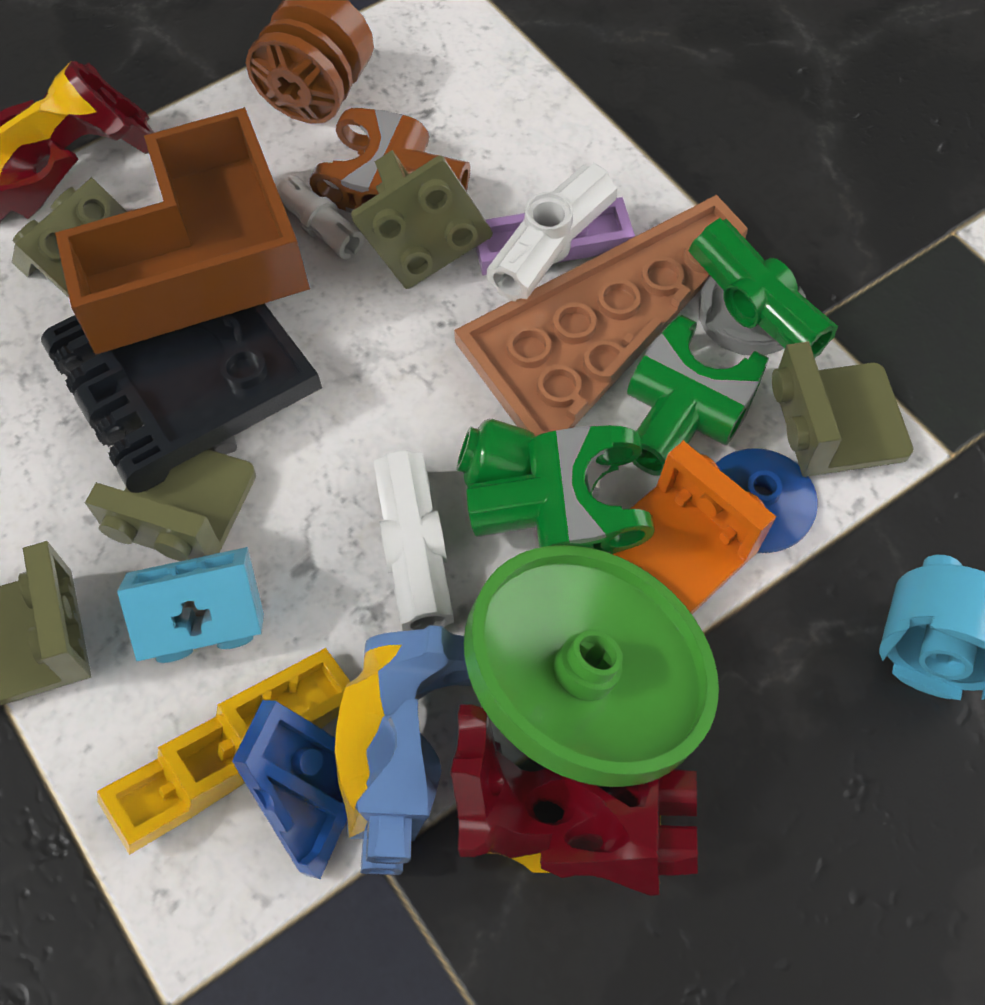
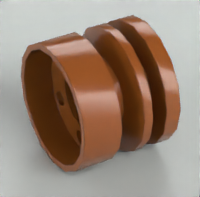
[245,0,374,124]

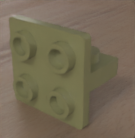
[351,150,493,289]

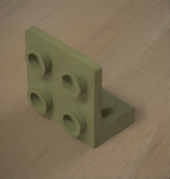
[0,541,92,706]

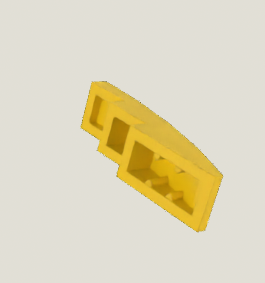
[97,648,351,855]

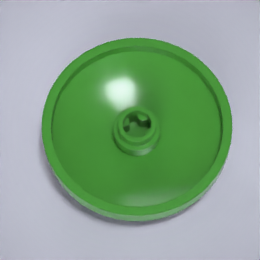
[464,545,719,787]

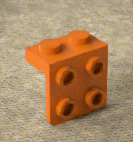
[613,440,777,614]

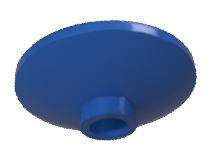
[716,448,818,553]

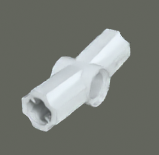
[487,163,617,302]
[373,450,454,631]

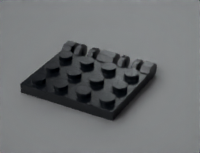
[41,303,322,493]

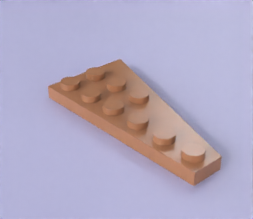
[454,195,748,436]

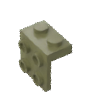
[12,177,127,298]
[772,341,913,477]
[85,450,256,561]

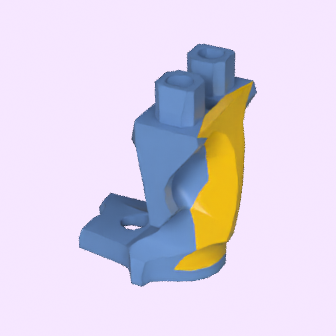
[334,625,472,875]

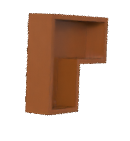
[55,107,310,355]

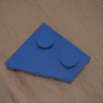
[232,700,347,879]

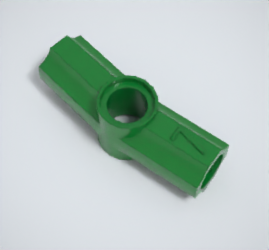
[688,218,838,358]

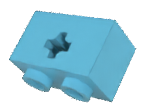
[117,547,264,663]

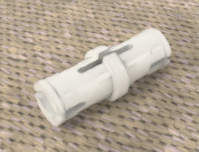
[277,175,365,260]

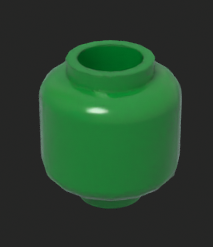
[456,419,536,487]

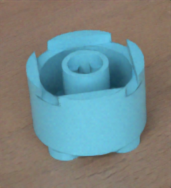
[879,555,985,700]

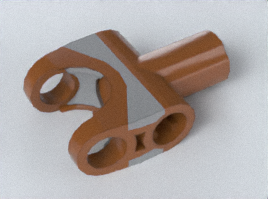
[309,108,470,213]

